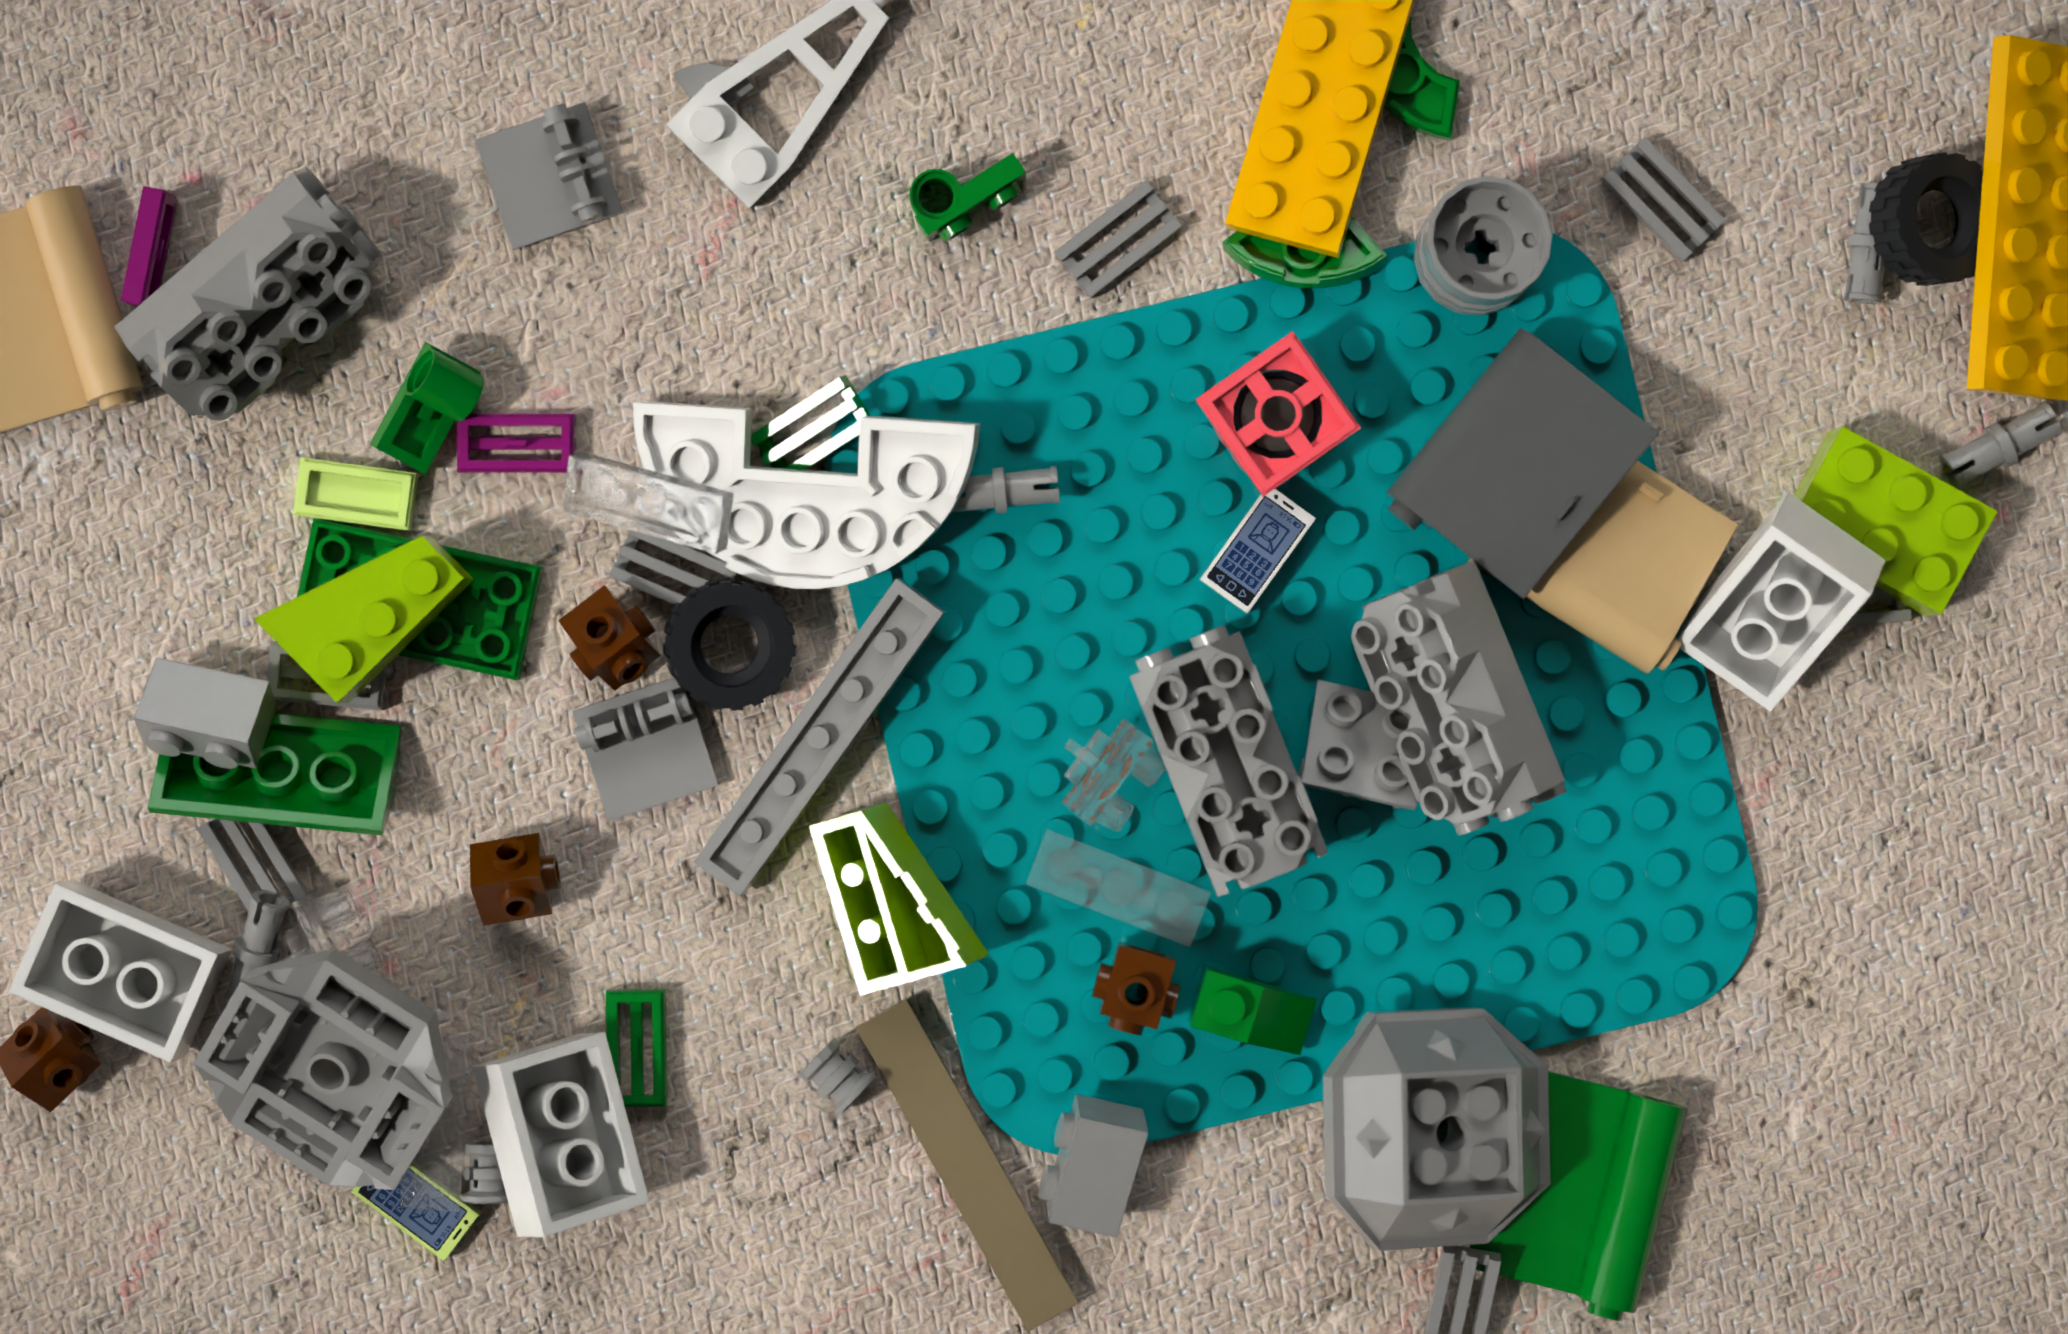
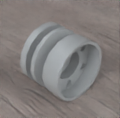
[1414,176,1552,316]

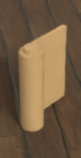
[0,185,144,433]
[1468,461,1738,674]

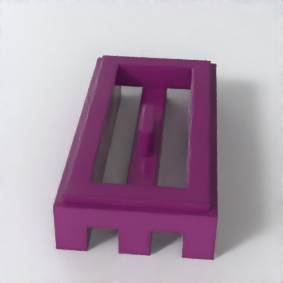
[120,186,178,307]
[457,414,576,473]

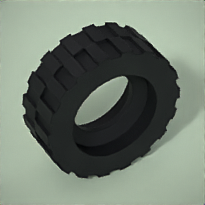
[1869,152,1983,286]
[662,579,796,711]

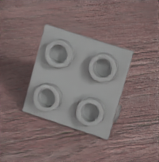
[475,102,623,250]
[572,678,719,822]
[1297,680,1417,811]

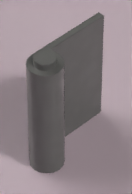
[1385,328,1659,600]

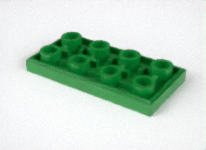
[297,518,544,680]

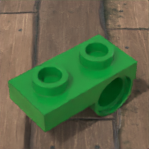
[909,153,1026,243]
[370,342,484,474]

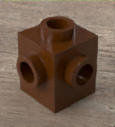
[558,585,661,691]
[470,833,561,926]
[1092,941,1181,1036]
[0,1007,101,1112]

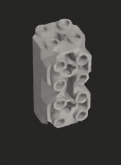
[115,167,384,420]
[1351,560,1567,836]
[1129,625,1328,897]

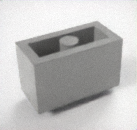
[134,658,277,769]
[1039,1094,1149,1238]

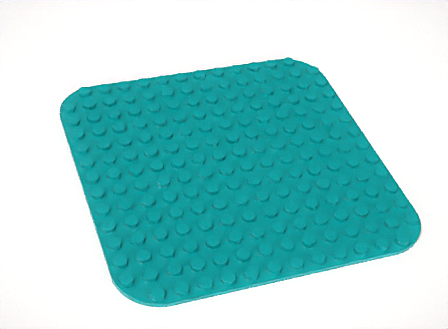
[824,233,1758,1155]

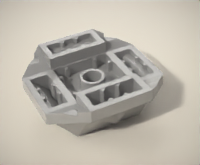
[193,948,453,1190]
[1323,1007,1550,1251]

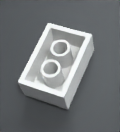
[1677,492,1886,712]
[8,880,232,1063]
[473,1032,650,1237]

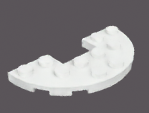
[633,401,980,589]

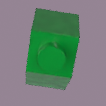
[1188,964,1317,1055]

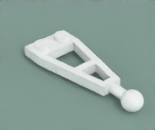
[666,0,890,208]

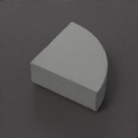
[673,63,755,108]

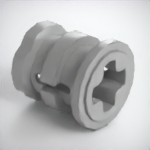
[799,1037,878,1117]
[461,1142,508,1204]

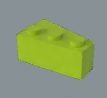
[254,536,474,703]
[809,802,990,996]

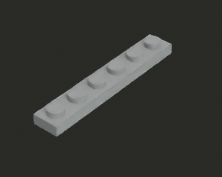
[694,578,947,896]

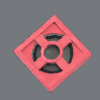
[1195,331,1361,497]

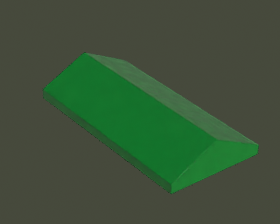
[147,713,402,836]

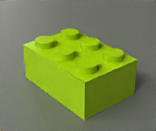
[1793,426,1998,617]

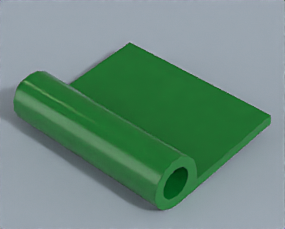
[1462,1071,1688,1321]

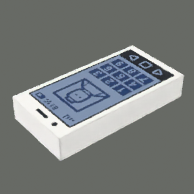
[1199,489,1316,614]

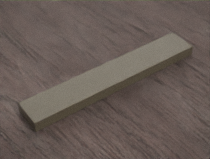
[856,998,1079,1332]

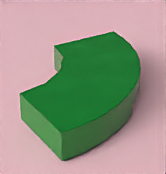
[1384,16,1460,141]
[1223,216,1387,289]

